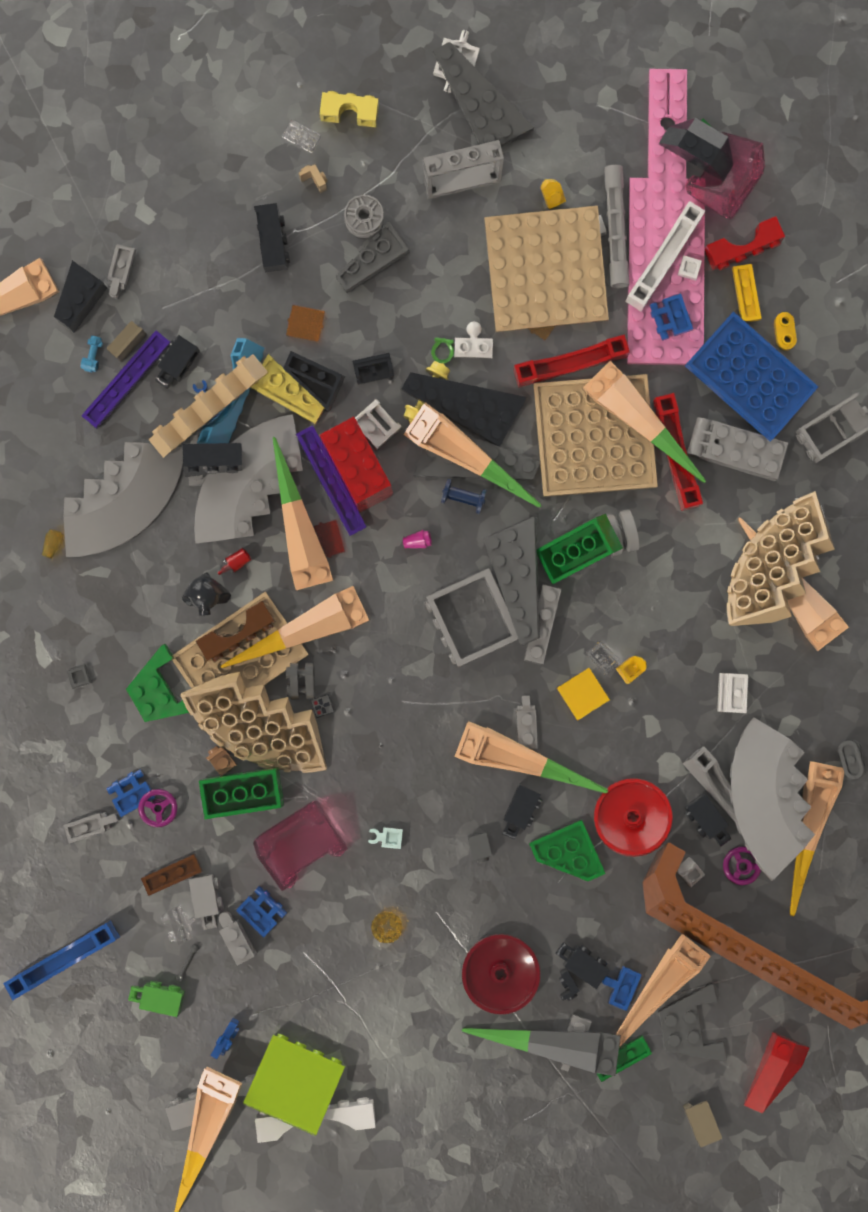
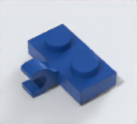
[602,966,642,1011]
[210,1018,240,1059]

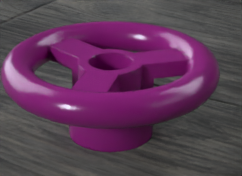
[138,789,178,828]
[723,846,761,885]

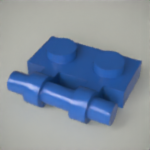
[650,293,693,341]
[106,769,156,817]
[236,886,287,937]

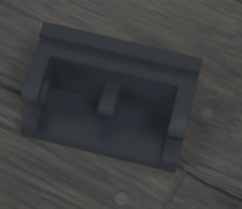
[352,353,394,385]

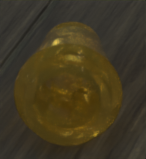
[42,529,64,559]

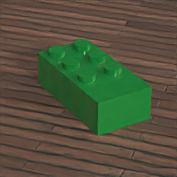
[536,513,623,585]
[199,767,284,820]

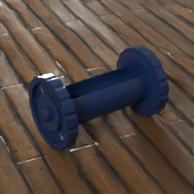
[441,479,487,514]

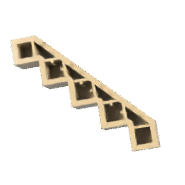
[149,354,268,458]

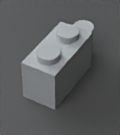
[189,874,223,930]
[219,911,257,966]

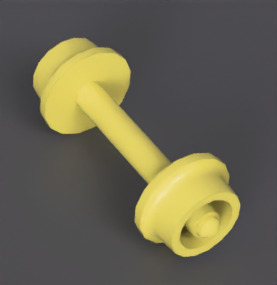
[403,361,450,424]

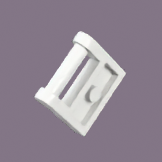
[355,399,402,450]

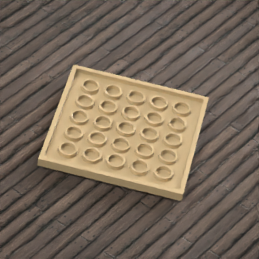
[484,206,609,332]
[533,374,658,497]

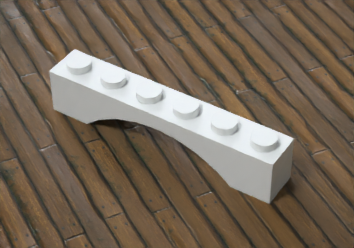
[625,201,705,312]
[255,1097,376,1143]

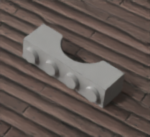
[523,585,561,665]

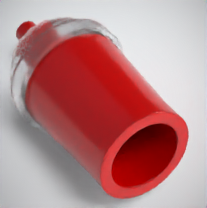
[217,548,251,575]

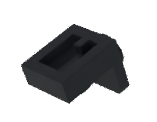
[559,968,579,1001]

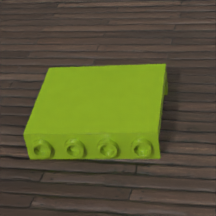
[243,1033,345,1136]

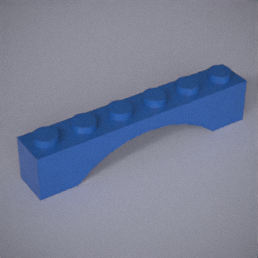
[3,921,120,1001]

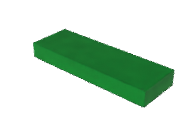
[597,1035,652,1082]

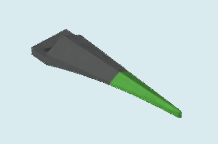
[462,1028,621,1076]

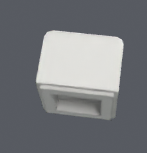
[677,857,705,887]

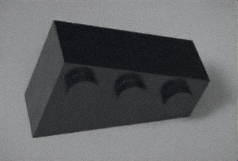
[254,203,290,273]
[54,260,107,333]
[283,351,346,411]
[182,443,242,477]

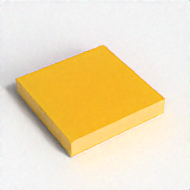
[556,668,610,721]

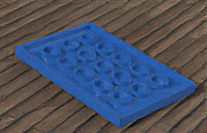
[685,311,818,442]

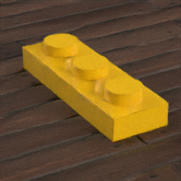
[732,264,762,323]

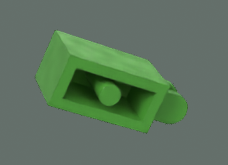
[128,981,185,1017]

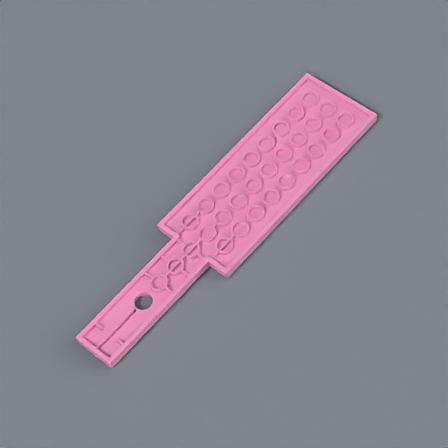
[627,69,705,365]

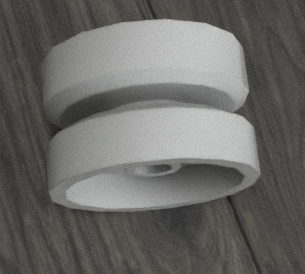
[607,509,640,557]

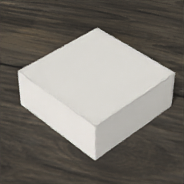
[678,256,702,281]

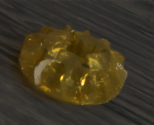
[371,912,402,943]

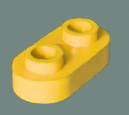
[774,312,797,351]

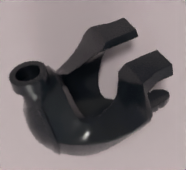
[182,572,231,616]

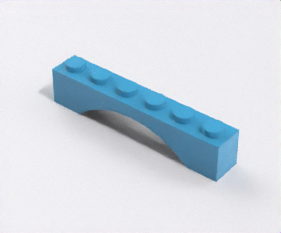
[197,338,265,444]

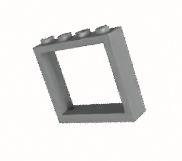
[423,140,504,199]
[425,568,519,667]

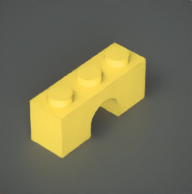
[320,91,379,127]

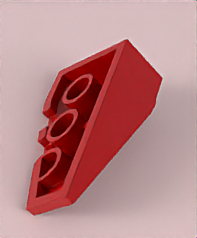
[744,1032,810,1113]

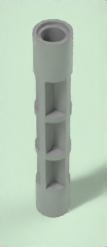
[604,165,630,288]

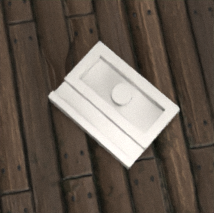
[717,673,748,713]

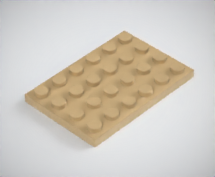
[172,592,309,689]

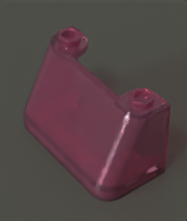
[685,132,765,220]
[253,801,348,891]

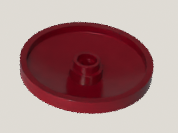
[462,934,540,1014]

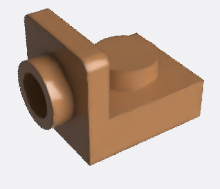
[206,746,237,776]

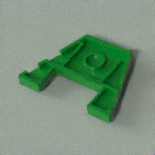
[126,644,189,722]

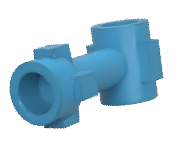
[80,336,103,373]

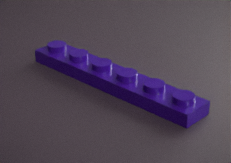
[81,330,170,429]
[295,425,366,536]

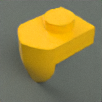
[540,179,566,209]
[616,656,647,684]

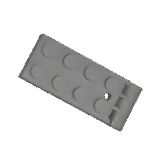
[687,417,788,481]

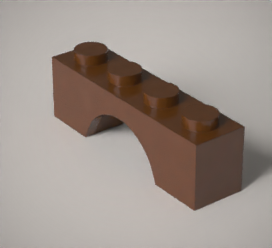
[196,601,276,663]

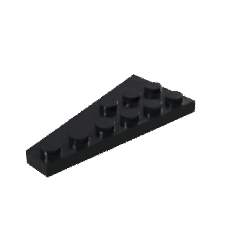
[400,372,527,447]

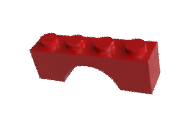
[704,216,785,271]

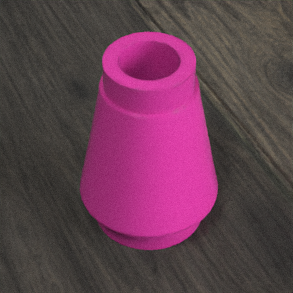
[403,530,432,549]

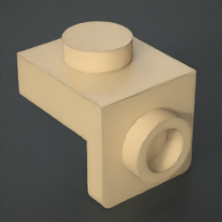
[298,164,328,193]

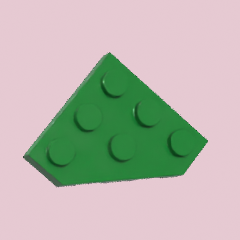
[529,820,606,882]

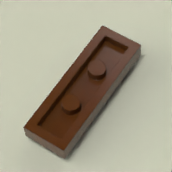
[141,854,203,896]

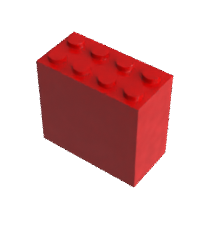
[320,417,393,513]

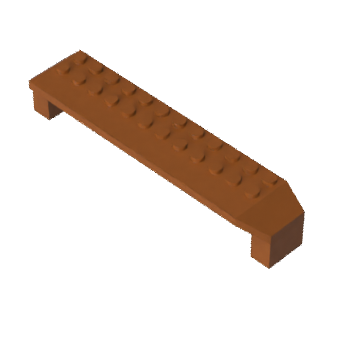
[643,842,868,1029]

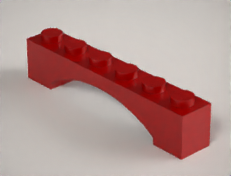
[513,334,630,388]
[653,393,703,511]

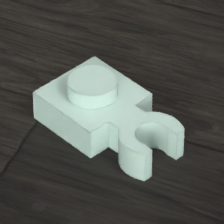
[368,827,403,849]

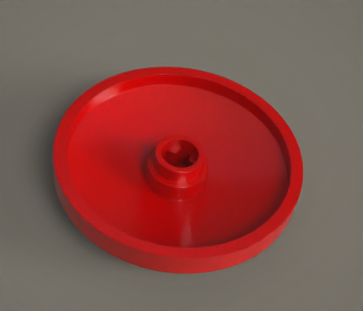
[594,779,673,857]

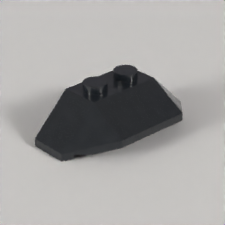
[659,118,734,182]

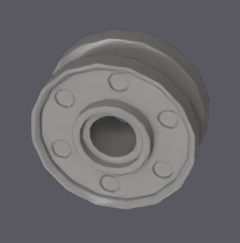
[344,194,384,238]

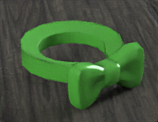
[431,337,454,363]

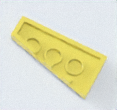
[250,354,325,425]

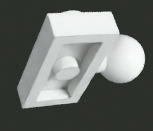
[454,321,493,358]

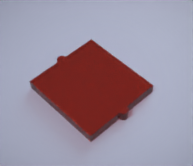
[313,520,345,558]

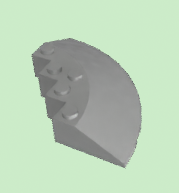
[194,414,303,544]
[63,442,183,557]
[730,717,815,881]

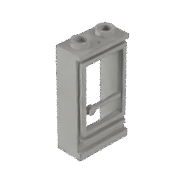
[796,392,868,463]

